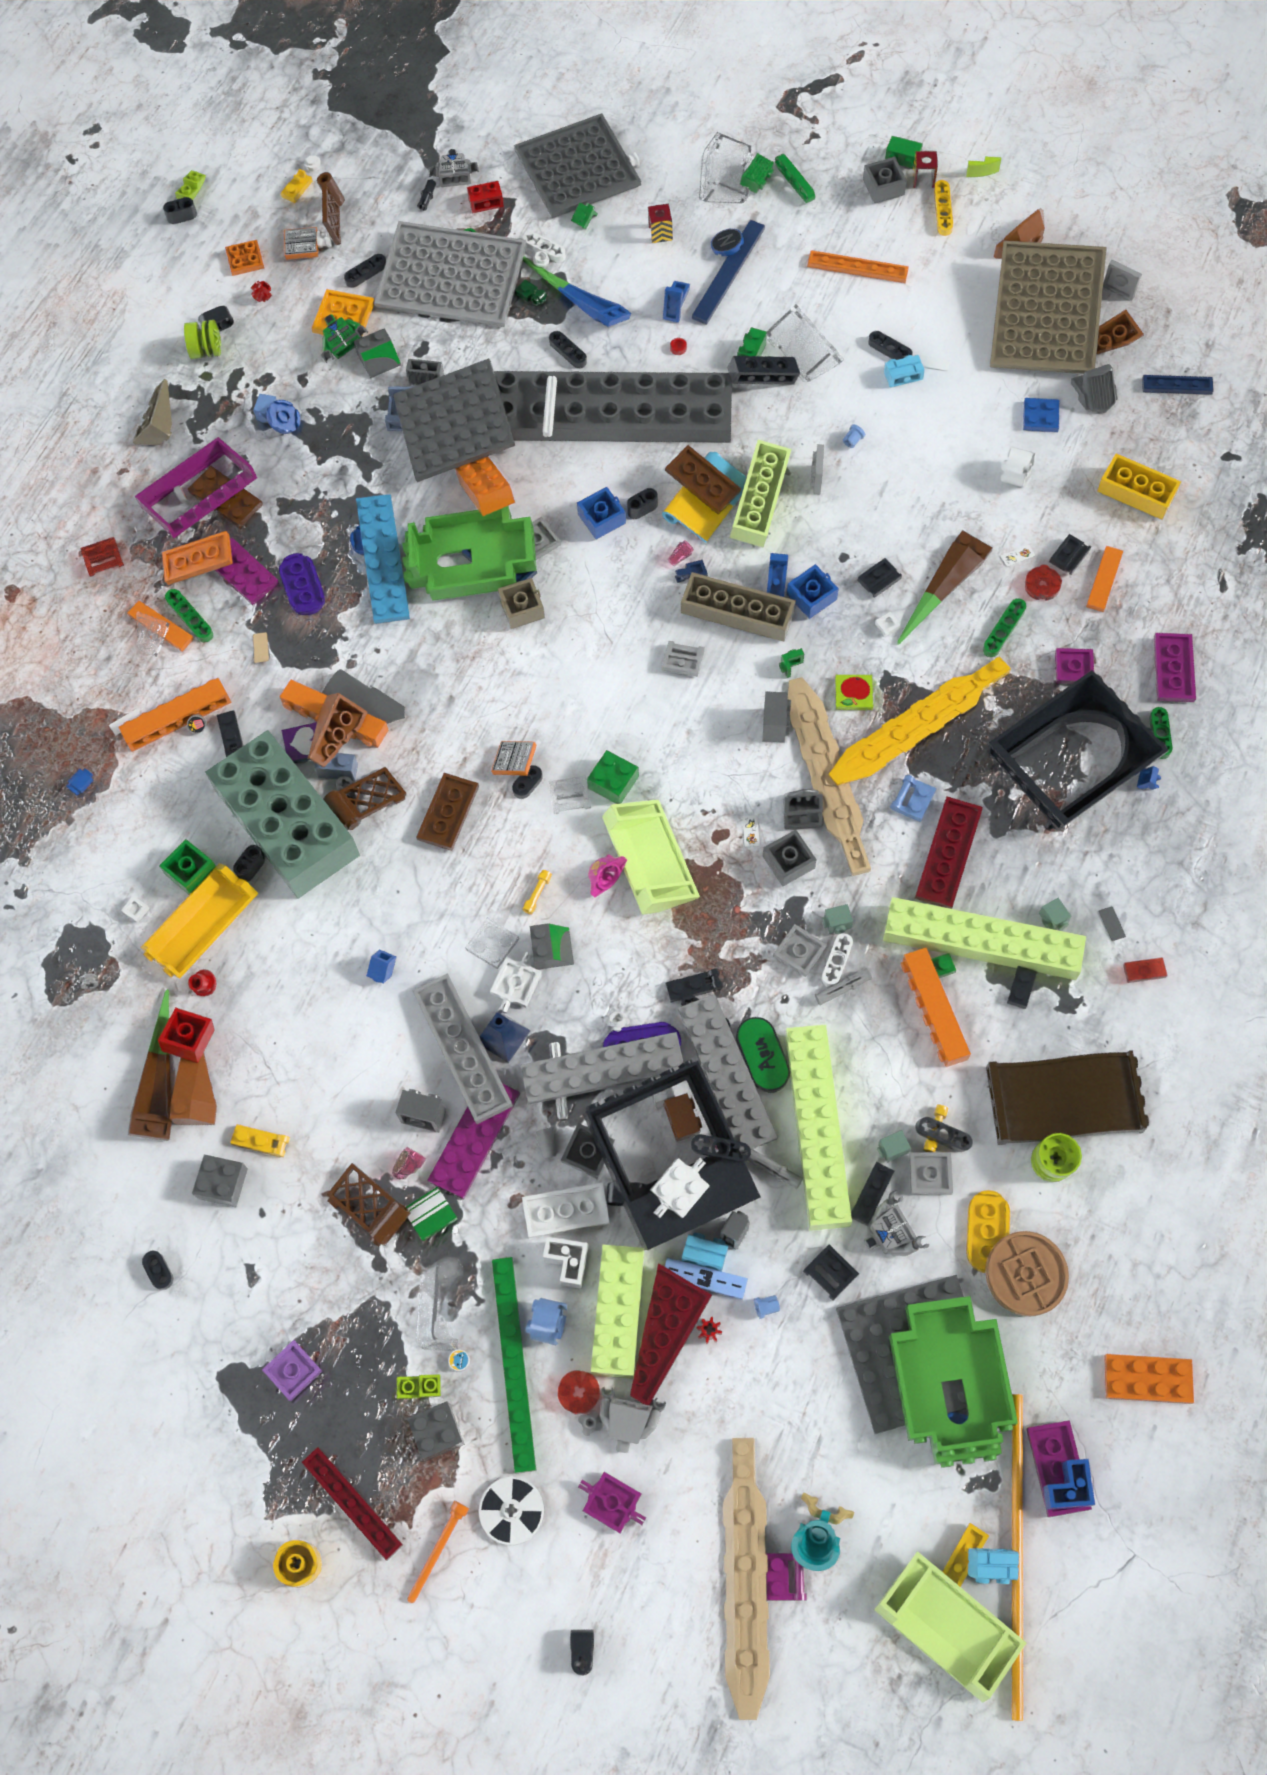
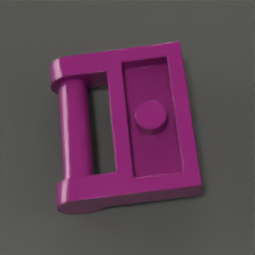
[766,1553,807,1601]

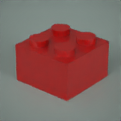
[158,1007,215,1063]

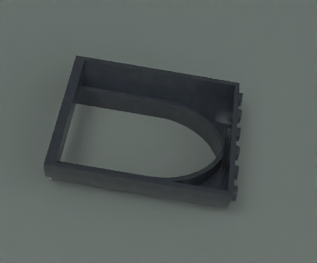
[988,670,1169,831]

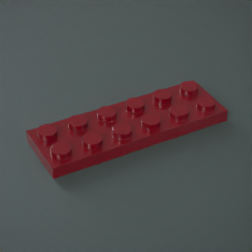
[914,796,983,909]

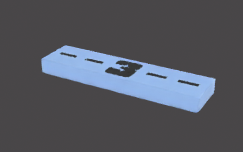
[665,1257,748,1300]

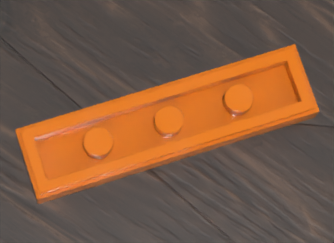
[1086,546,1123,612]
[127,601,194,652]

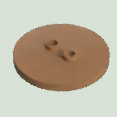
[985,1231,1069,1317]

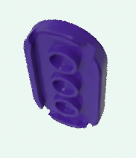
[279,553,325,616]
[603,1022,681,1048]

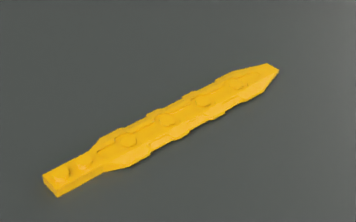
[828,656,1011,786]

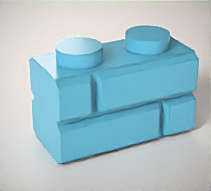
[884,355,924,388]
[682,1232,728,1272]
[968,1548,1019,1584]

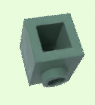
[1039,897,1072,931]
[822,904,853,934]
[877,1130,911,1163]

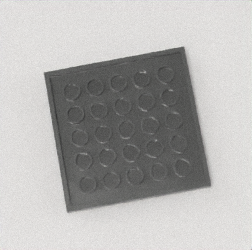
[514,113,641,218]
[393,358,515,482]
[836,1275,967,1434]

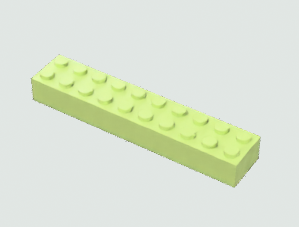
[883,897,1086,980]
[785,1025,852,1231]

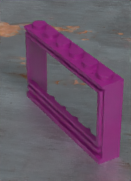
[135,437,257,538]

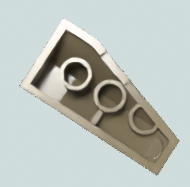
[133,379,172,445]

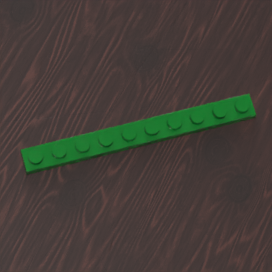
[492,1257,537,1474]

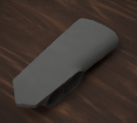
[322,669,405,724]

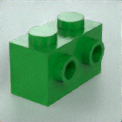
[737,327,767,356]

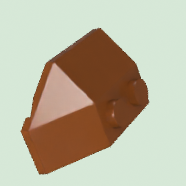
[994,208,1045,259]

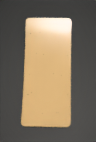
[253,632,269,663]

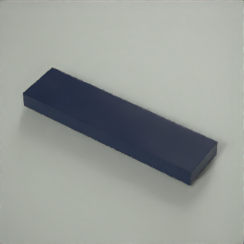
[1142,375,1214,395]

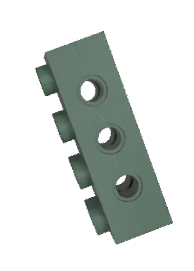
[205,730,360,899]

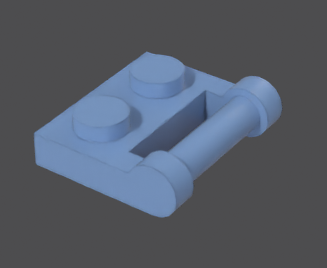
[890,775,936,822]

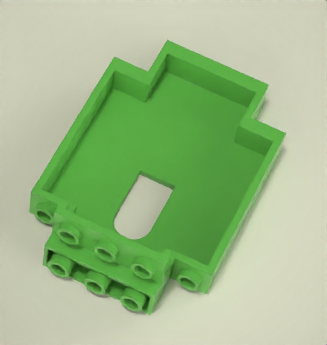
[402,505,537,601]
[889,1296,1018,1468]

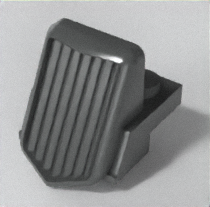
[1071,364,1118,413]
[783,789,823,829]

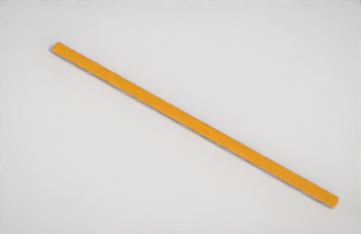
[1012,1394,1023,1721]

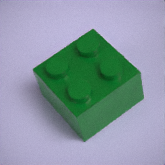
[587,750,639,804]
[159,839,216,895]

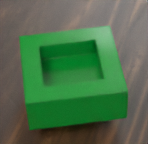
[931,953,957,978]

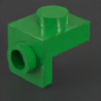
[571,203,598,229]
[779,648,805,678]

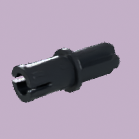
[417,179,436,211]

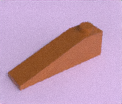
[1096,309,1144,355]
[308,693,367,767]
[169,1053,217,1125]

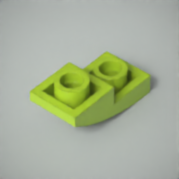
[966,156,1001,177]
[175,170,206,200]
[396,1374,441,1400]

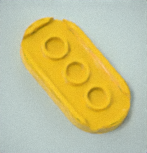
[966,1190,1010,1273]

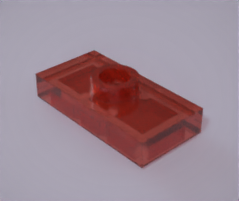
[1123,957,1168,983]

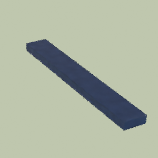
[692,220,765,325]

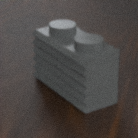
[406,359,444,385]
[720,1211,750,1250]

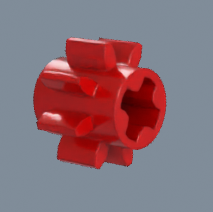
[251,281,272,302]
[696,1317,722,1344]

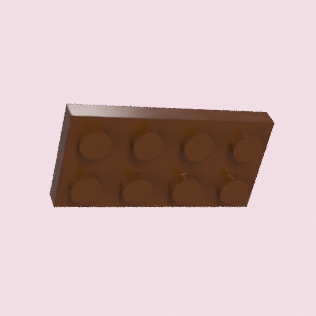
[665,445,741,515]
[188,466,263,528]
[416,773,479,851]

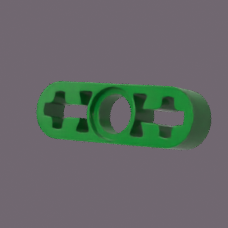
[1149,707,1173,759]

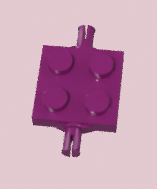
[578,1472,647,1534]

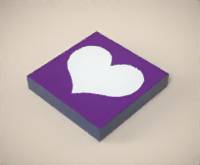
[281,722,317,763]

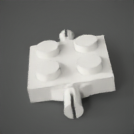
[490,951,542,1014]
[651,1158,710,1218]

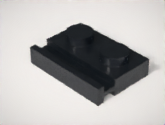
[1049,534,1092,575]
[857,558,902,598]

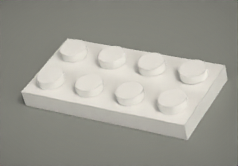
[522,1182,610,1239]

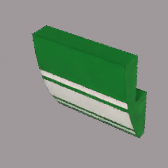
[406,1187,458,1241]

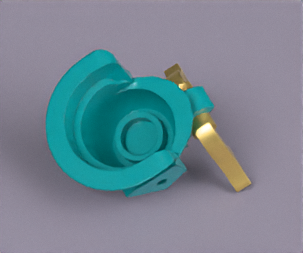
[791,1493,854,1571]

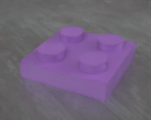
[262,1340,322,1401]

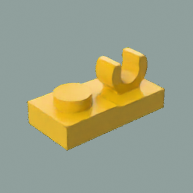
[281,169,313,203]

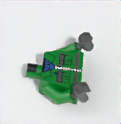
[321,314,369,363]

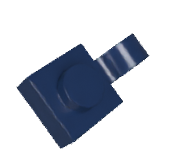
[675,559,708,583]

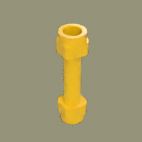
[522,870,552,915]
[923,1104,949,1152]

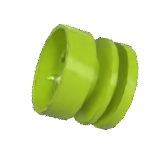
[184,320,221,359]
[1031,1133,1082,1182]

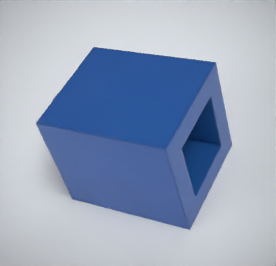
[366,949,397,984]

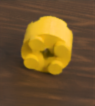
[273,1540,322,1588]

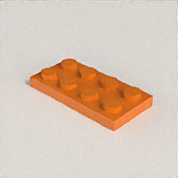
[162,531,233,585]
[1104,1354,1194,1404]

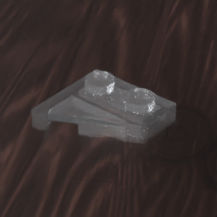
[136,612,170,657]

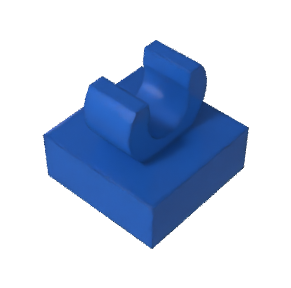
[1137,766,1161,790]

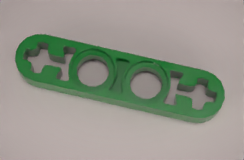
[775,154,816,203]
[165,589,213,643]
[983,598,1027,657]

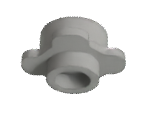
[578,1410,603,1436]

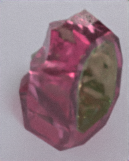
[392,1147,426,1180]

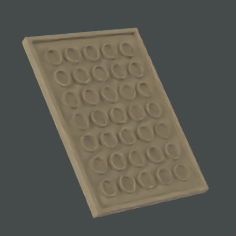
[990,241,1107,374]

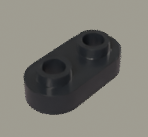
[512,765,543,799]
[142,1250,174,1290]

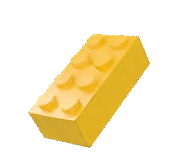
[1097,453,1182,520]

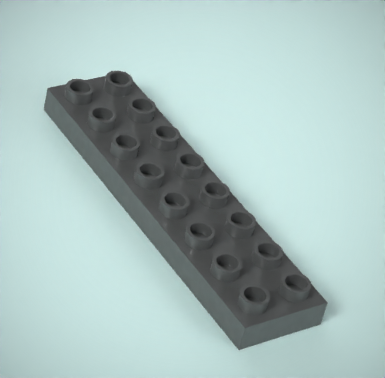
[494,371,732,443]

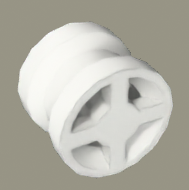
[317,231,333,248]

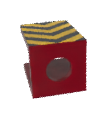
[913,151,938,188]
[648,203,673,243]

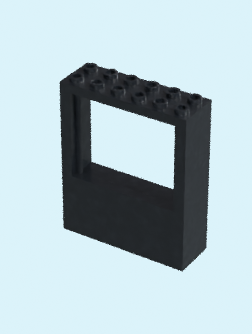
[583,1059,761,1250]

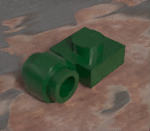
[515,279,547,306]

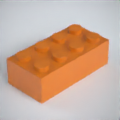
[455,456,515,516]

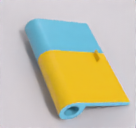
[662,452,747,543]

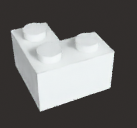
[543,1237,589,1289]

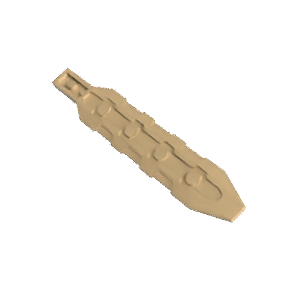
[788,677,871,876]
[723,1438,770,1720]

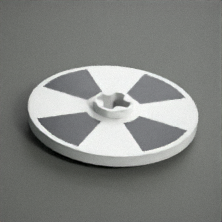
[479,1477,544,1545]

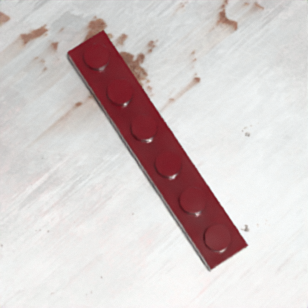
[302,1447,403,1561]

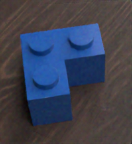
[1043,1459,1095,1510]

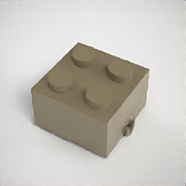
[498,578,545,629]

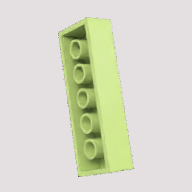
[729,440,791,547]
[591,1245,645,1379]

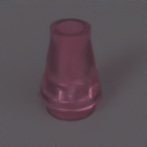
[668,540,694,566]

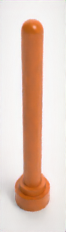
[407,1500,469,1603]

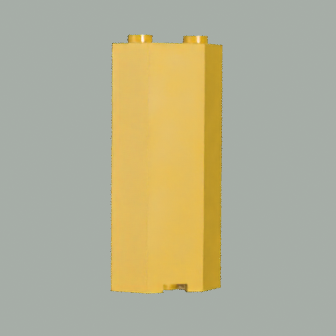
[140,863,259,979]

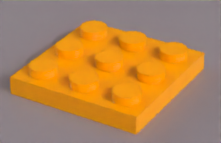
[311,289,375,336]

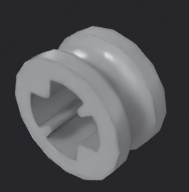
[79,973,99,989]

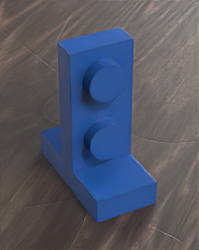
[663,281,690,323]
[767,553,788,597]

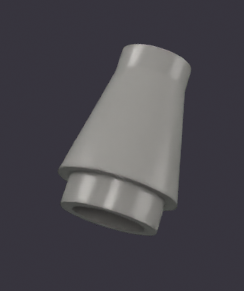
[535,1128,556,1159]

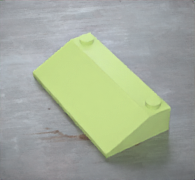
[602,800,700,915]
[874,1551,1026,1703]

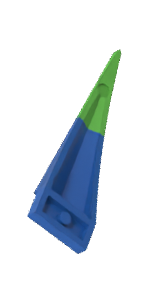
[522,256,631,327]

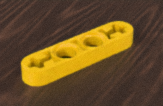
[934,180,953,236]

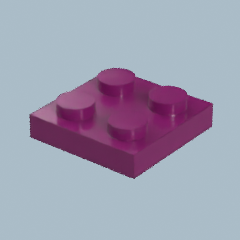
[1055,648,1094,684]

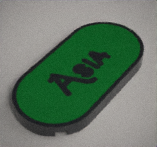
[736,1017,790,1093]

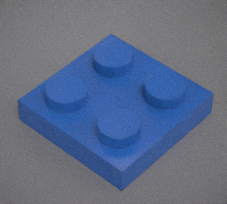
[1023,398,1059,432]

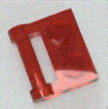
[80,537,124,577]

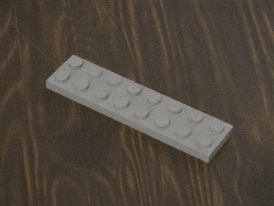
[413,973,513,1124]
[678,994,777,1154]
[521,1032,684,1105]

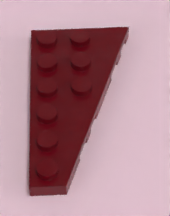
[630,1263,712,1406]

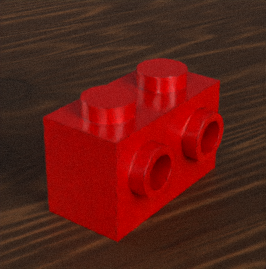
[467,181,504,213]

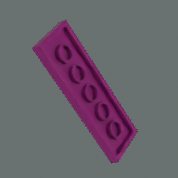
[427,1083,520,1200]

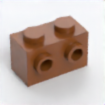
[663,1093,702,1142]

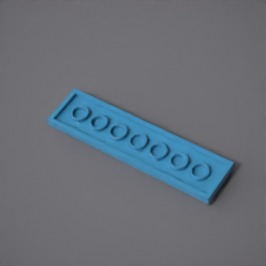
[356,494,410,624]

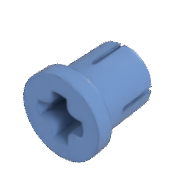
[843,424,865,448]
[754,1295,780,1319]

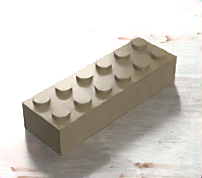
[681,572,796,642]

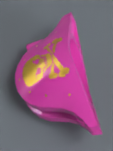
[588,854,627,898]

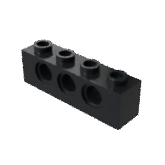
[727,356,800,385]

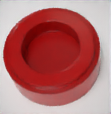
[670,338,687,355]

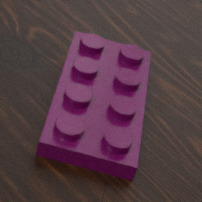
[215,538,279,605]
[1154,633,1196,702]
[1026,1420,1092,1518]

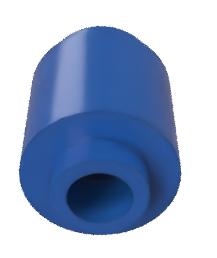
[66,768,94,796]

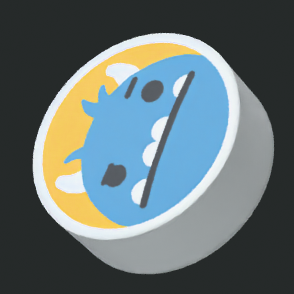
[448,1349,470,1372]

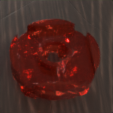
[1025,564,1062,601]
[558,1370,600,1415]

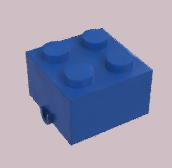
[577,487,626,540]
[787,564,839,619]

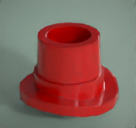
[188,969,217,996]

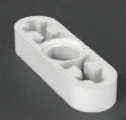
[523,232,566,263]
[822,933,853,987]

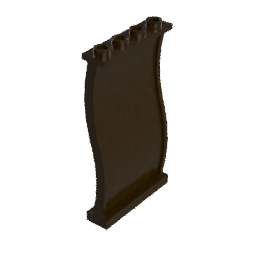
[986,1050,1149,1145]

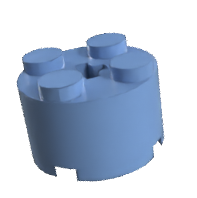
[526,1298,567,1346]

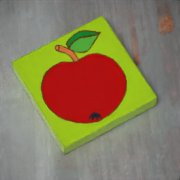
[835,675,873,710]

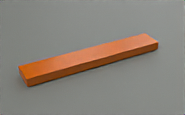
[807,250,909,283]

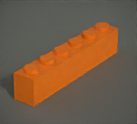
[118,678,232,752]
[280,679,389,748]
[901,948,971,1067]

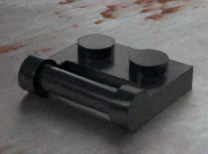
[803,1244,859,1301]

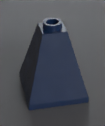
[479,1010,531,1063]

